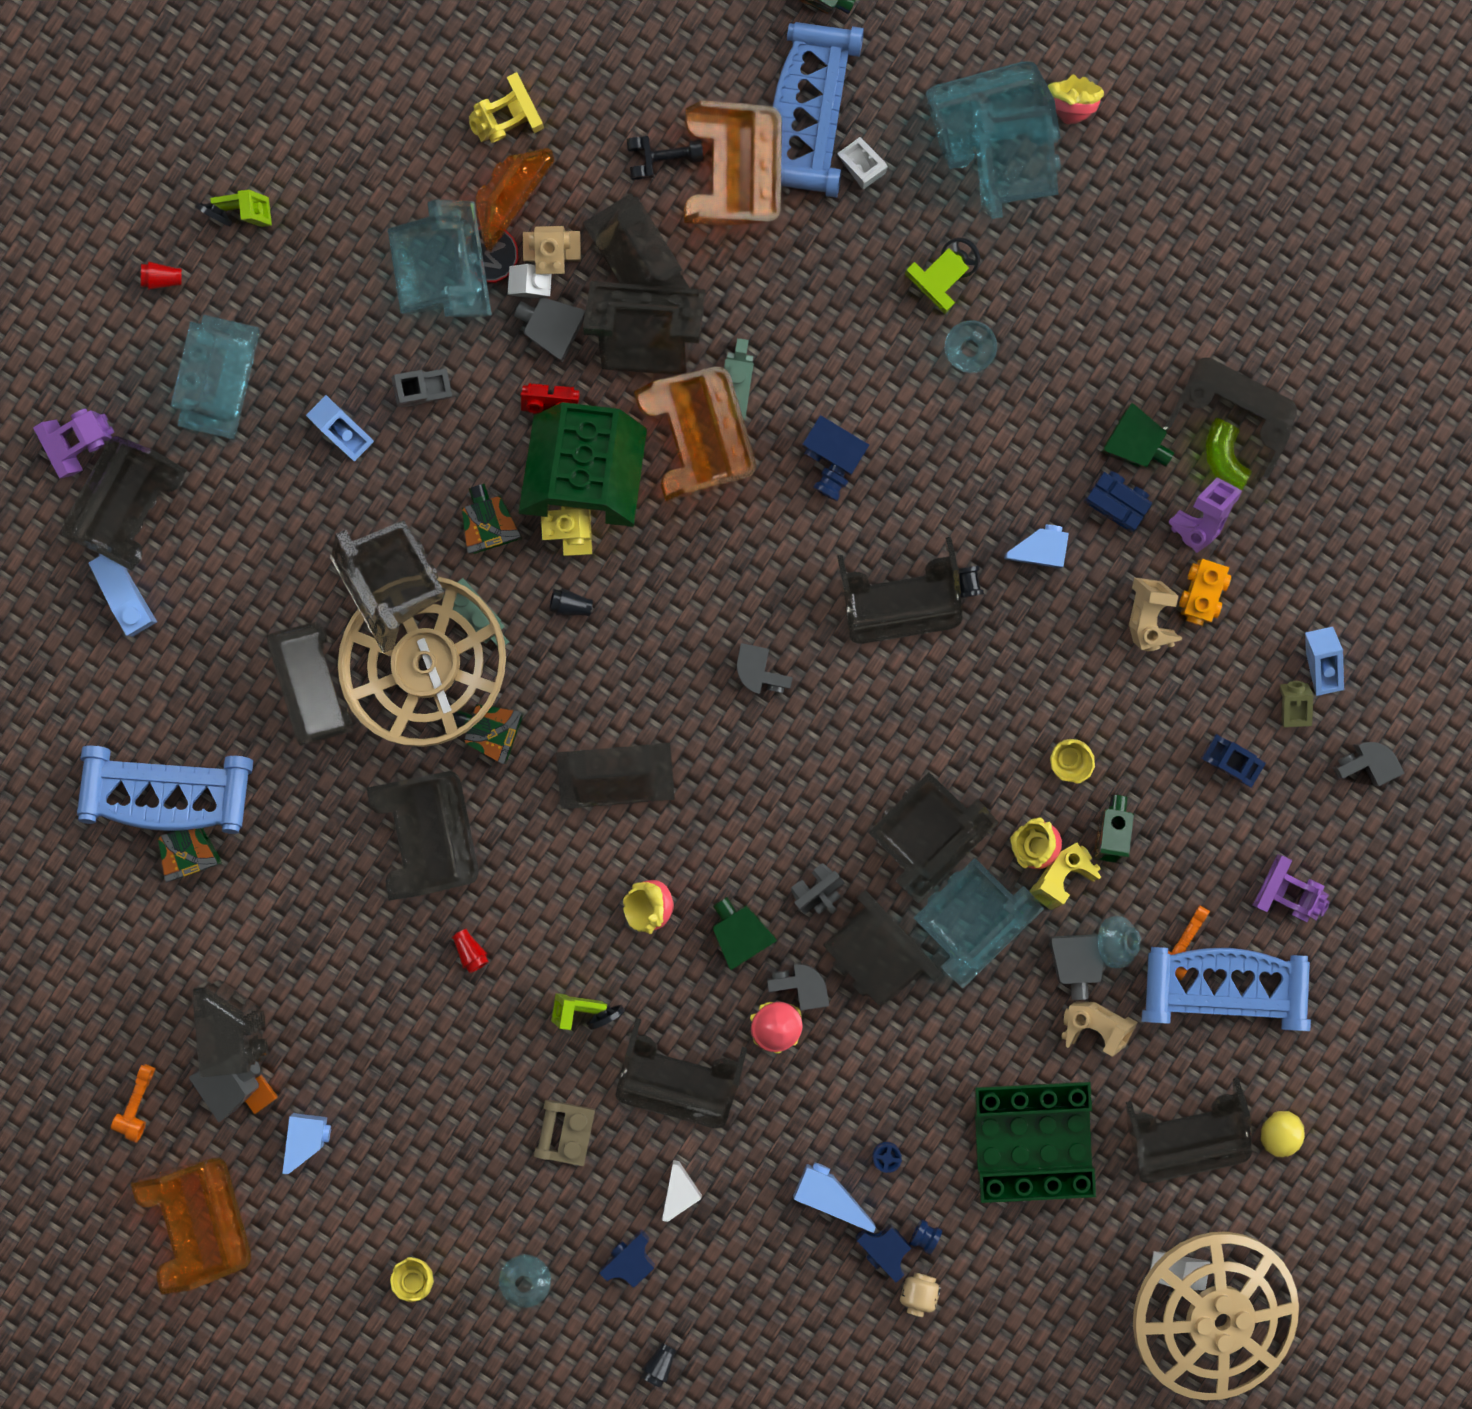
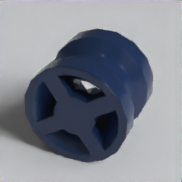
[813,467,849,502]
[873,1142,902,1173]
[909,1219,942,1255]

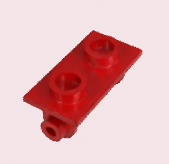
[521,383,580,414]

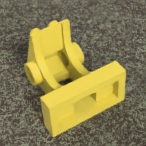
[469,72,544,143]
[541,506,593,556]
[1028,843,1101,910]

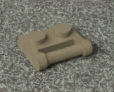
[534,1100,596,1166]

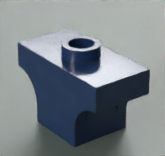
[1201,734,1266,788]
[856,1223,911,1282]
[599,1229,655,1288]

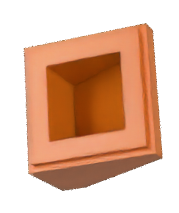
[245,1074,278,1114]

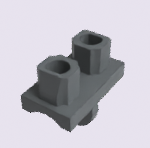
[791,863,845,914]

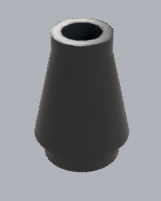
[549,588,593,616]
[641,1343,677,1388]

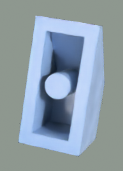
[306,395,374,462]
[1004,524,1069,568]
[1305,627,1344,696]
[282,1113,331,1174]

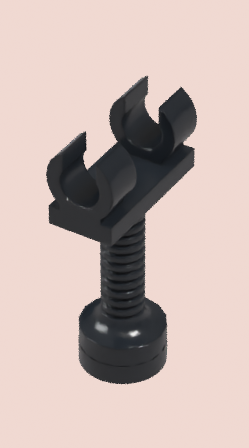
[626,136,704,180]

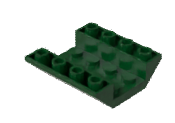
[519,402,647,527]
[974,1082,1096,1203]

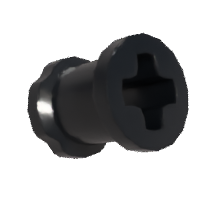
[954,566,984,598]

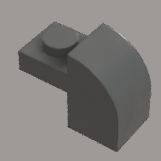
[391,368,452,407]
[737,643,793,694]
[1333,742,1404,786]
[767,963,829,1010]

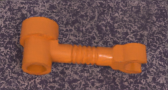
[1168,905,1210,981]
[111,1064,156,1143]

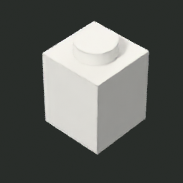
[508,264,552,299]

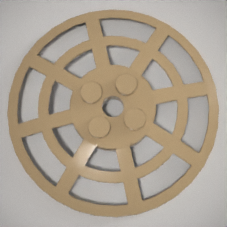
[338,576,506,747]
[1133,1232,1299,1400]

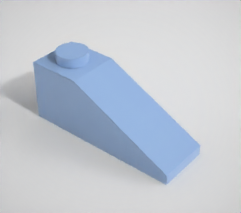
[89,548,157,637]
[793,1162,876,1233]

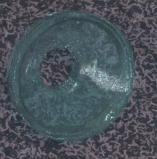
[945,320,997,373]
[1098,916,1141,969]
[499,1255,551,1308]

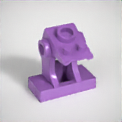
[33,409,115,478]
[1169,477,1242,553]
[1252,854,1330,922]

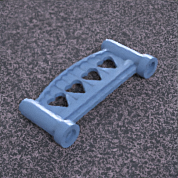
[764,22,864,198]
[77,746,253,834]
[1141,947,1311,1031]

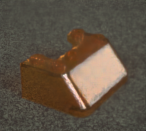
[684,100,782,226]
[634,367,756,502]
[130,1157,251,1295]

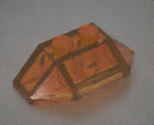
[475,148,555,252]

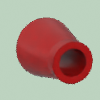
[141,261,182,290]
[452,929,489,973]

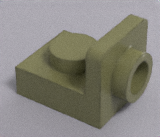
[1280,681,1313,727]

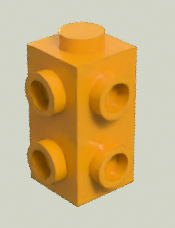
[1179,559,1231,626]

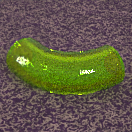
[1205,418,1252,490]

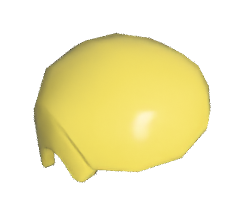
[1050,739,1095,784]
[1261,1111,1305,1158]
[390,1257,434,1302]

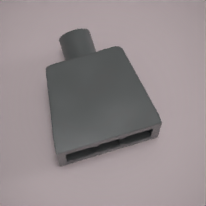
[514,297,587,363]
[1049,934,1106,1000]
[189,1053,260,1122]

